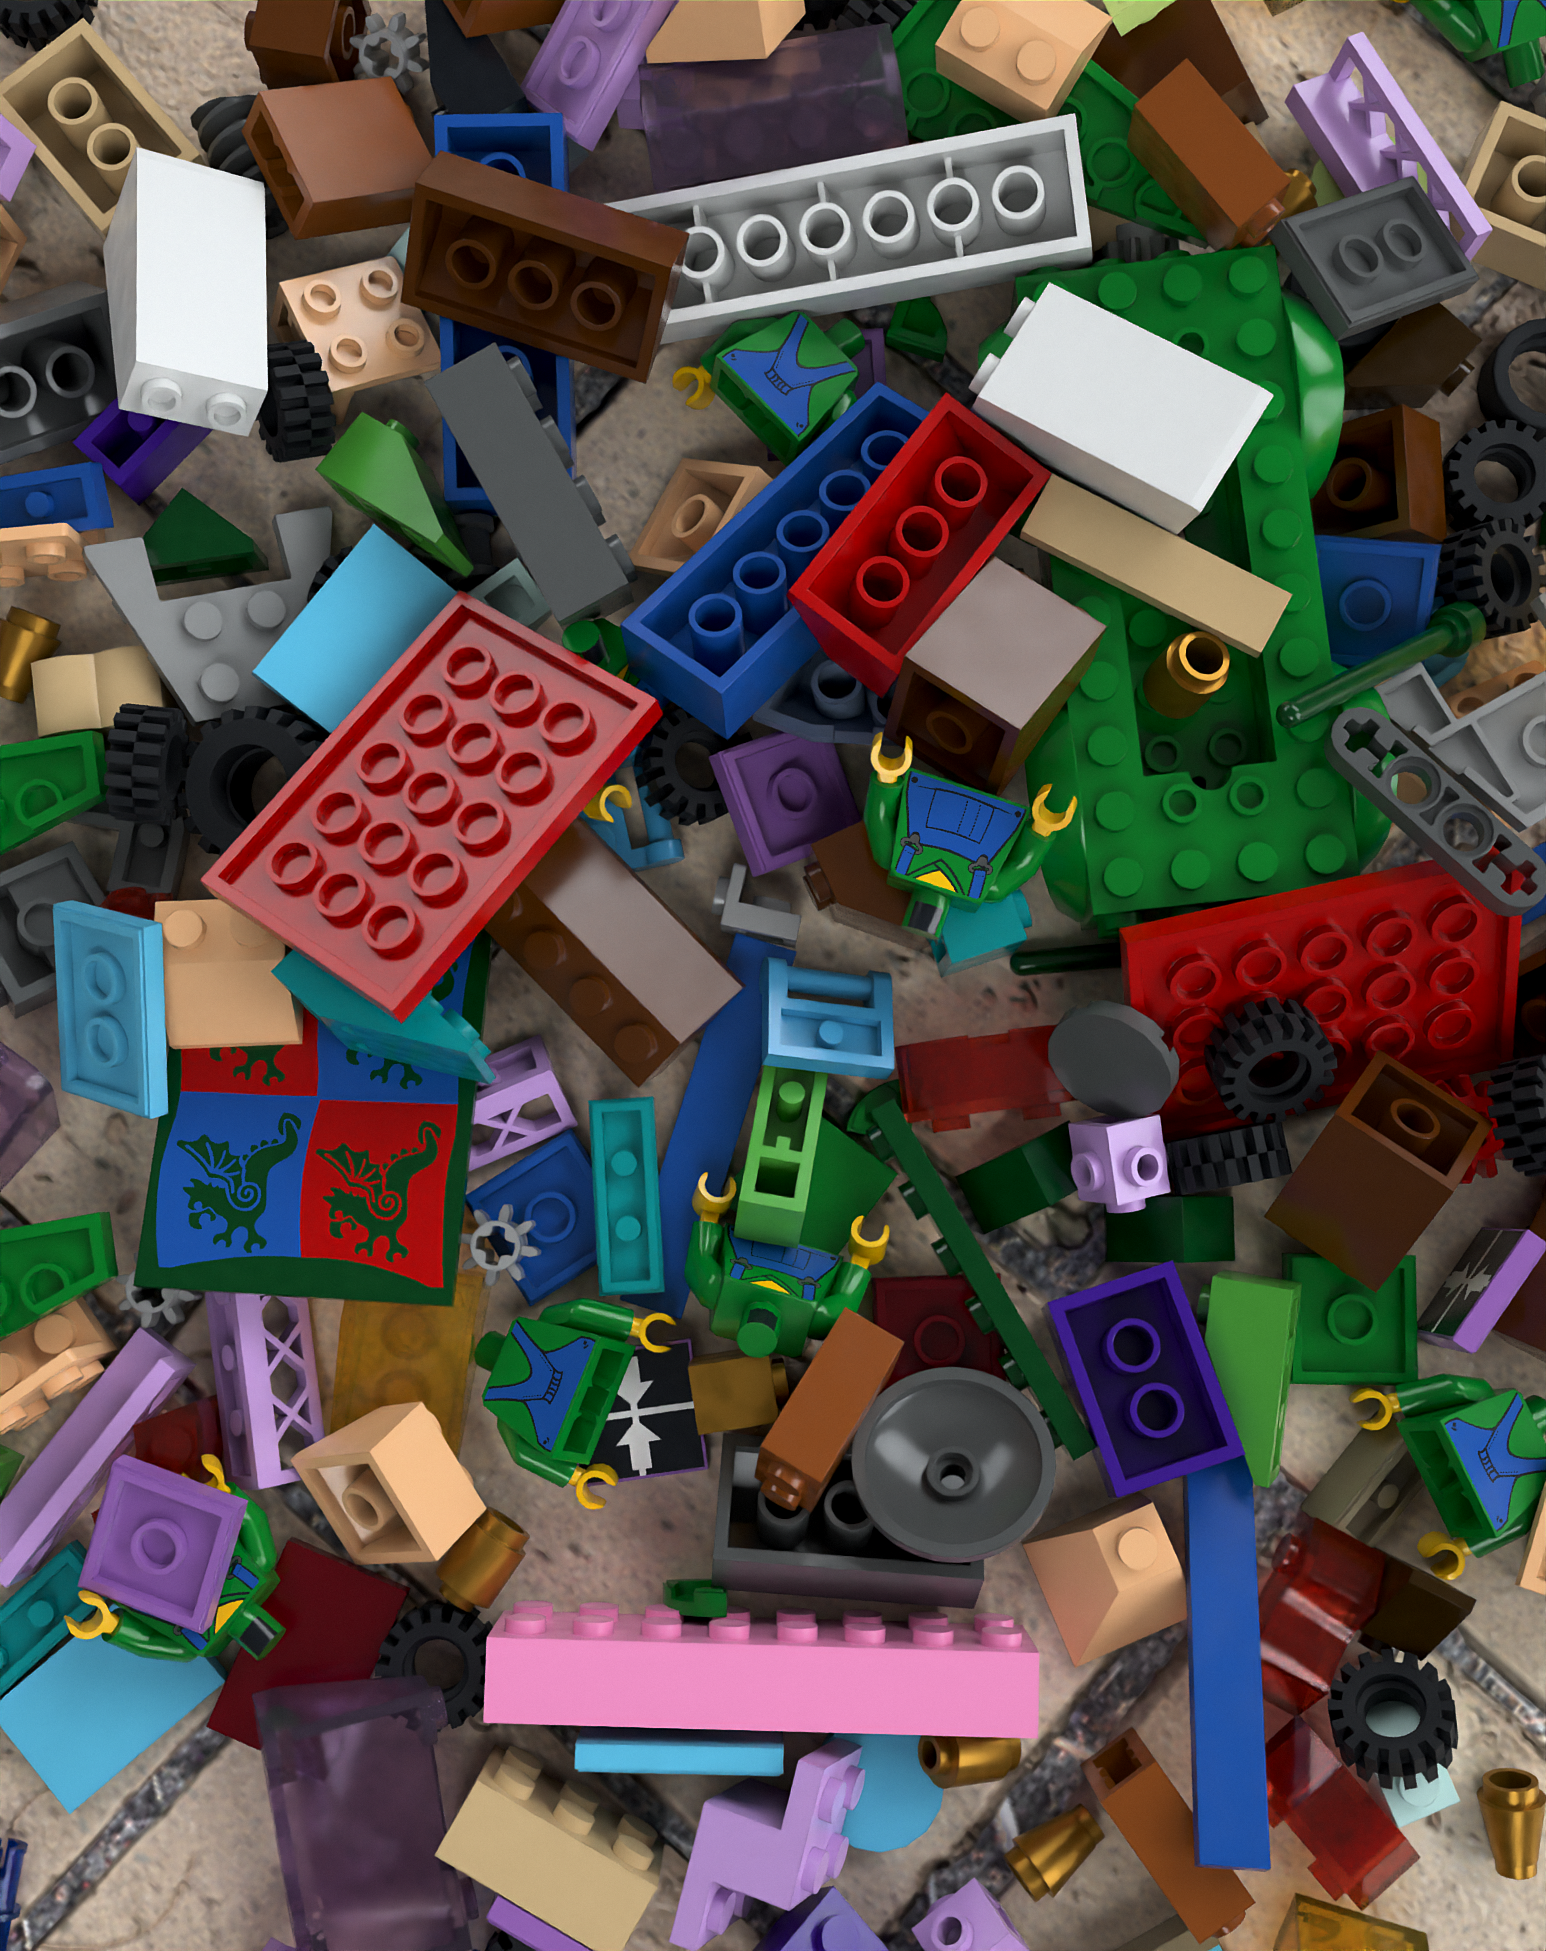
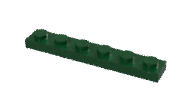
[865,1098,1096,1461]

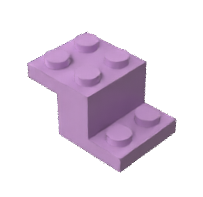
[669,1738,865,1951]

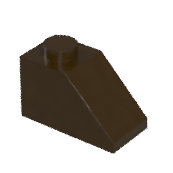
[1343,302,1483,410]
[1343,1547,1477,1661]

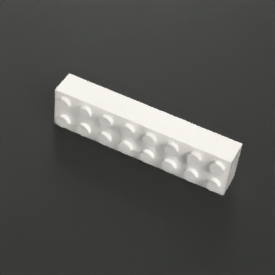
[604,113,1093,345]

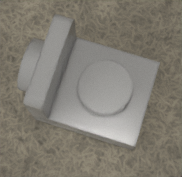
[711,863,801,948]

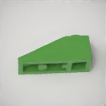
[315,412,474,578]
[733,1065,828,1249]
[1197,1269,1302,1488]

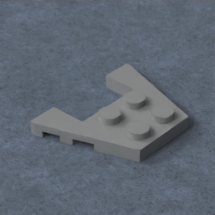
[82,506,332,727]
[1375,592,1546,833]

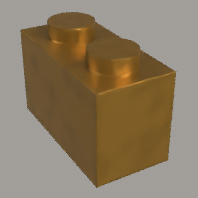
[688,1349,790,1435]

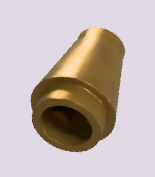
[0,605,62,704]
[1477,1768,1546,1880]
[1003,1803,1105,1902]

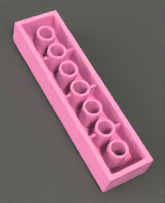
[483,1600,1039,1739]

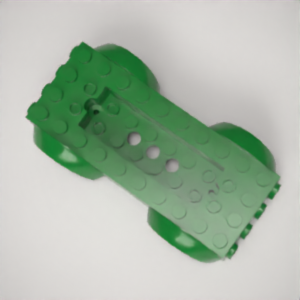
[978,243,1398,939]

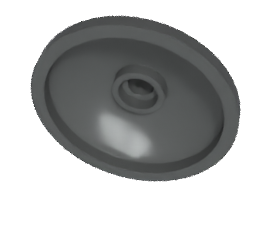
[851,1367,1056,1563]

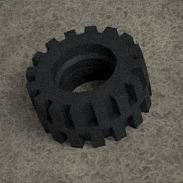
[1442,419,1546,531]

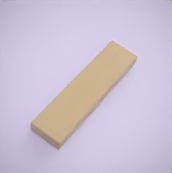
[1020,474,1292,658]

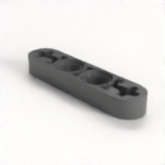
[1323,707,1546,917]

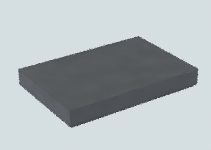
[1268,175,1480,341]

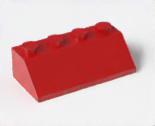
[786,392,1052,698]

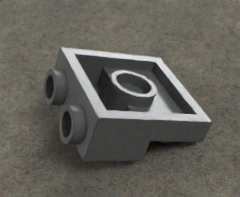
[0,841,113,1019]

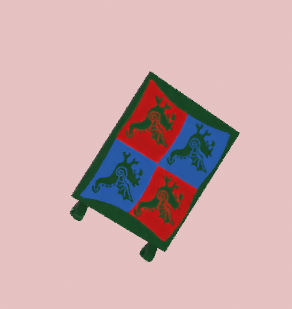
[133,897,494,1308]

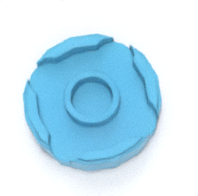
[821,1733,944,1853]

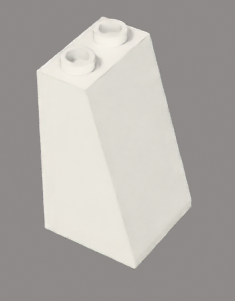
[103,147,268,437]
[968,283,1274,535]

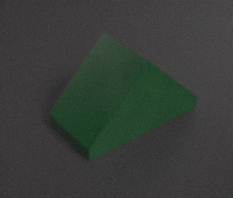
[143,488,269,586]
[955,1120,1078,1234]
[1104,1196,1235,1263]

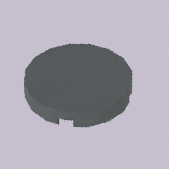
[1048,1000,1179,1118]

